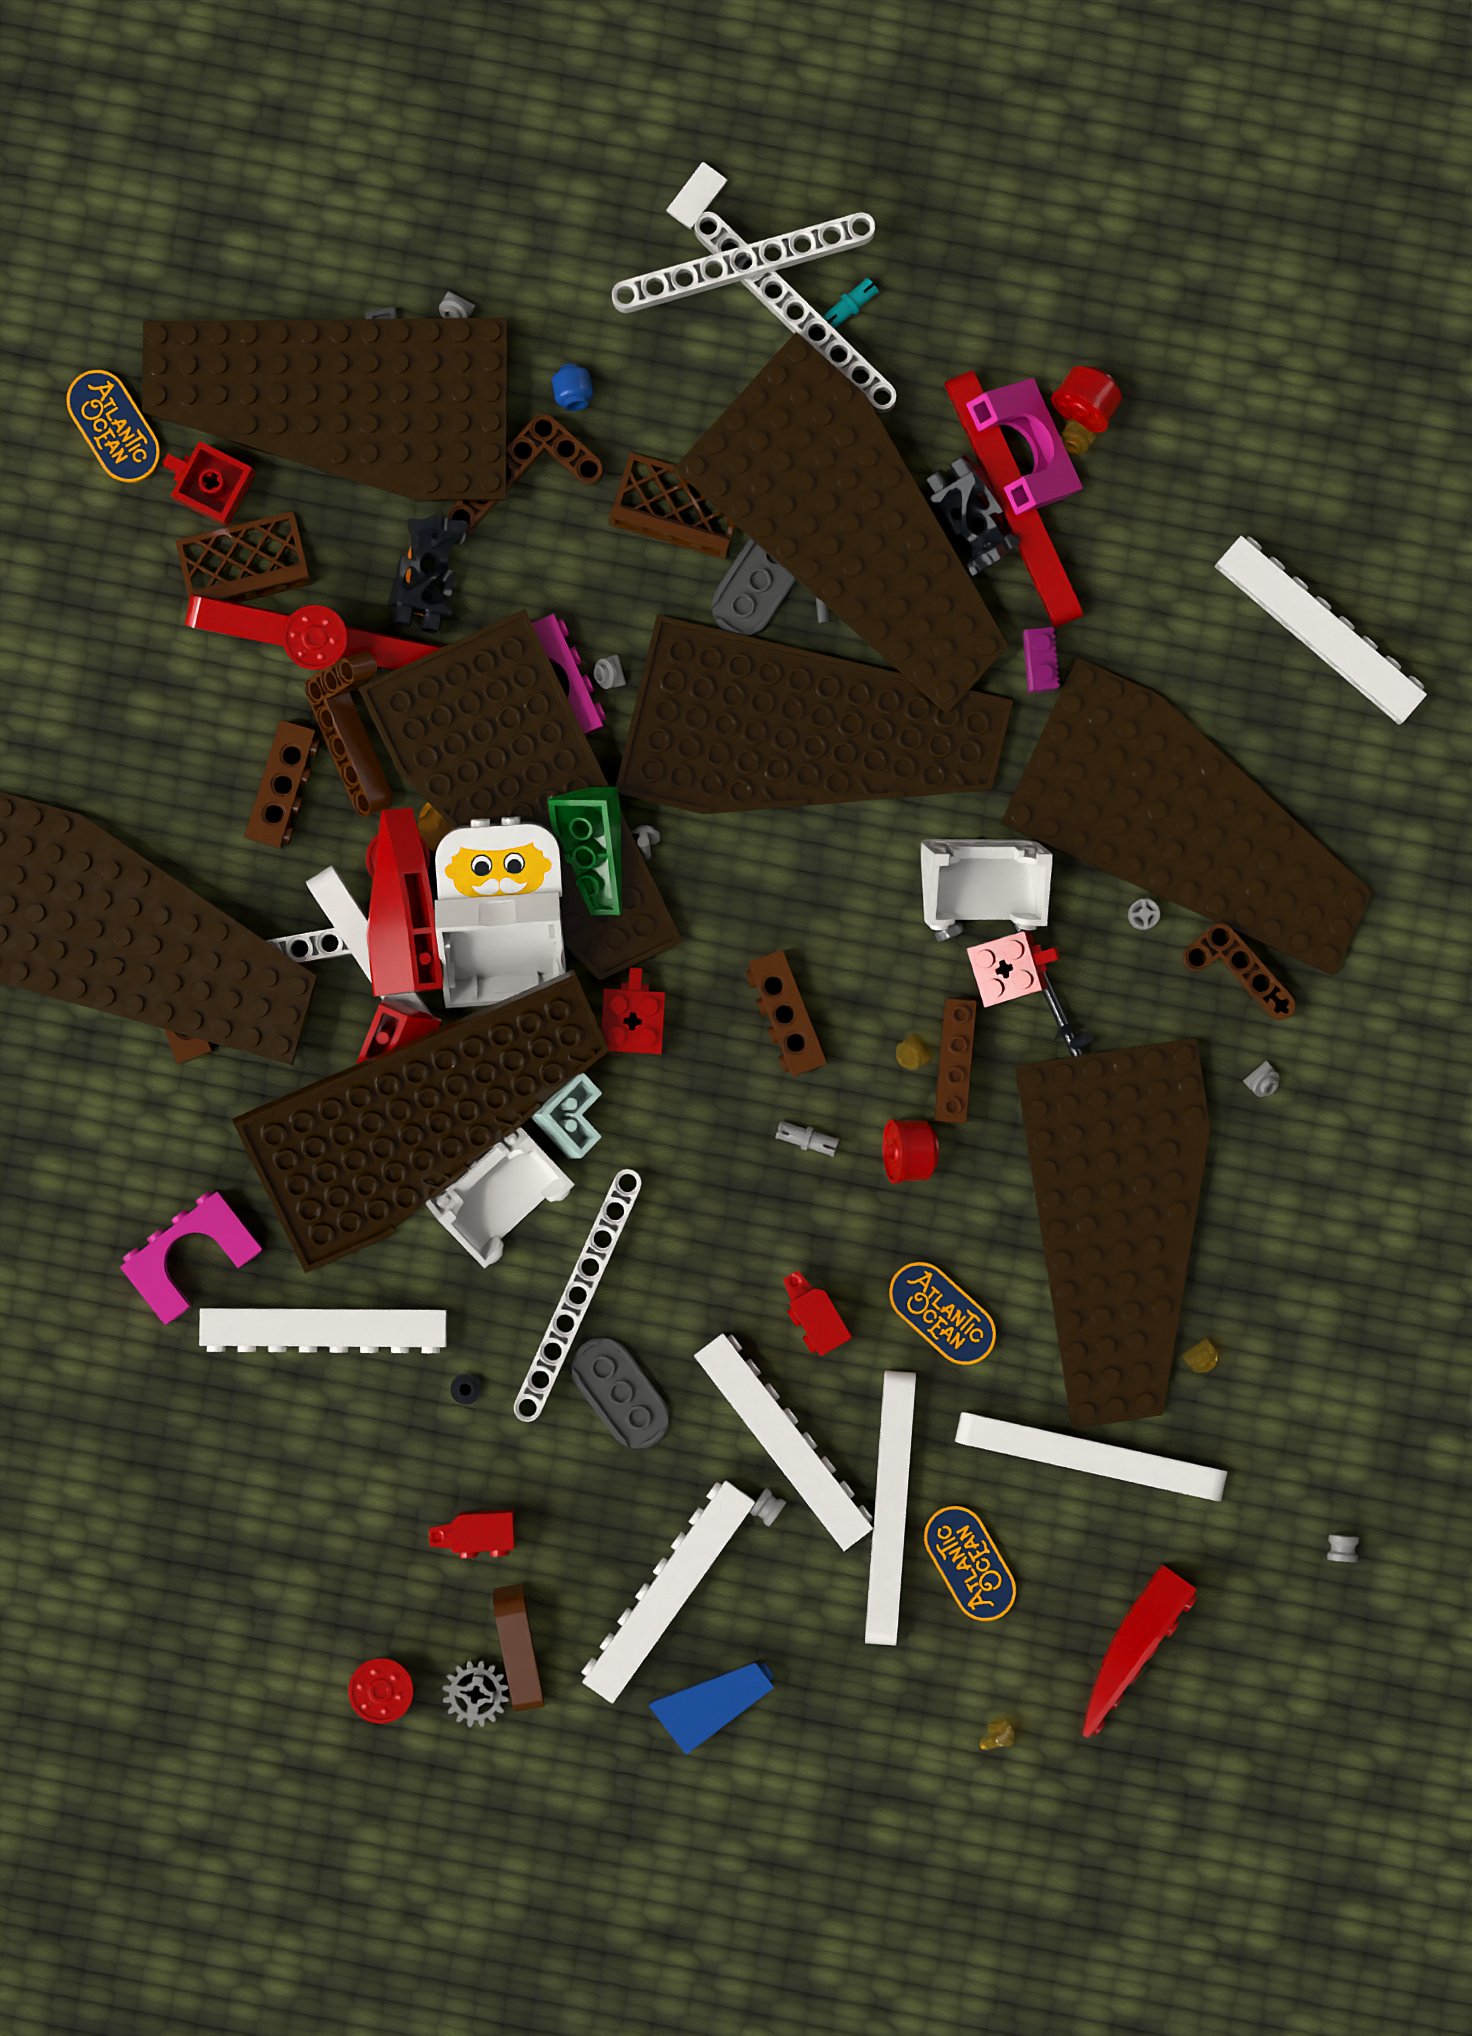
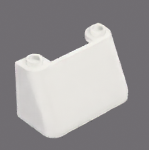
[920,839,1053,930]
[426,1126,575,1268]

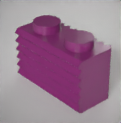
[1023,627,1060,694]

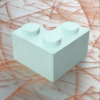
[531,1073,602,1158]

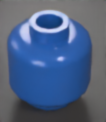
[551,363,594,411]

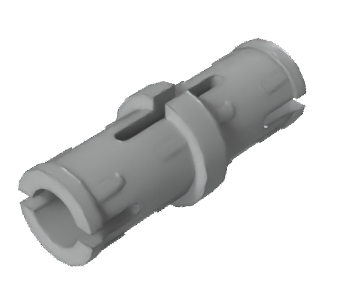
[775,1120,839,1157]

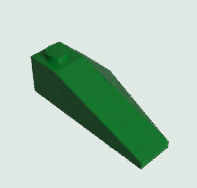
[548,787,622,915]

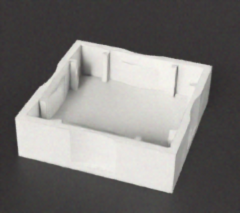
[435,892,566,1008]

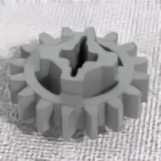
[443,1660,509,1727]

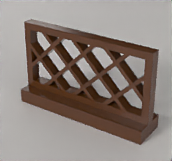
[609,452,735,559]
[175,511,312,603]

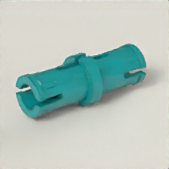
[821,277,879,329]

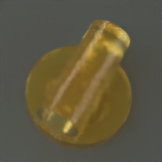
[1060,418,1096,454]
[896,1034,931,1070]
[1181,1338,1218,1373]
[980,1720,1015,1750]

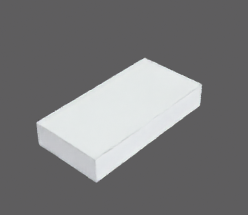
[666,162,727,230]

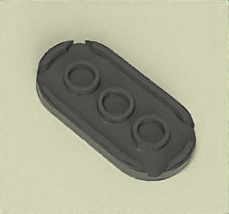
[712,539,796,637]
[572,1338,669,1448]

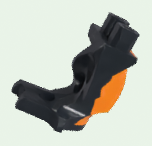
[926,454,1021,575]
[387,515,468,634]

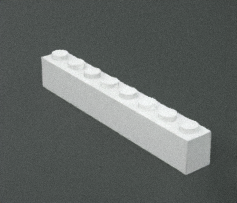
[1214,536,1427,725]
[199,1308,447,1353]
[694,1333,873,1551]
[581,1480,755,1704]

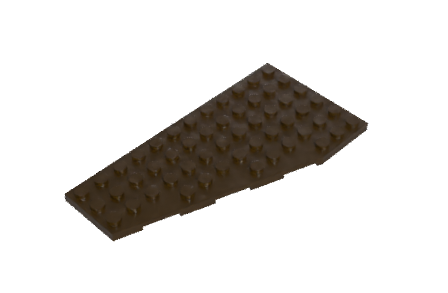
[142,318,508,502]
[674,332,1008,715]
[358,609,683,981]
[615,615,1013,815]
[1001,657,1372,976]
[0,792,318,1065]
[232,969,609,1273]
[1014,1038,1211,1429]

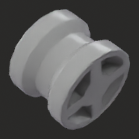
[1128,899,1160,930]
[749,1488,786,1527]
[1327,1534,1359,1562]

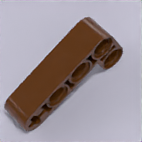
[1181,923,1296,1020]
[493,1583,545,1712]

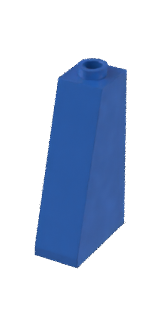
[649,1660,775,1755]

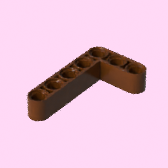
[447,414,603,534]
[304,651,393,817]

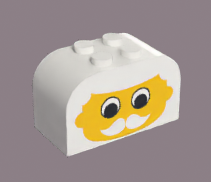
[435,816,563,900]

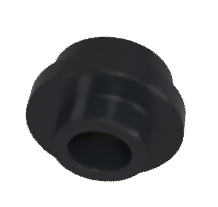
[450,1374,481,1405]

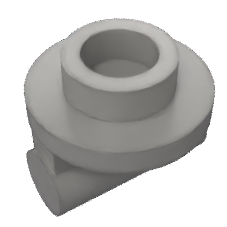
[439,291,475,318]
[594,655,626,689]
[631,825,660,861]
[1243,1061,1280,1097]

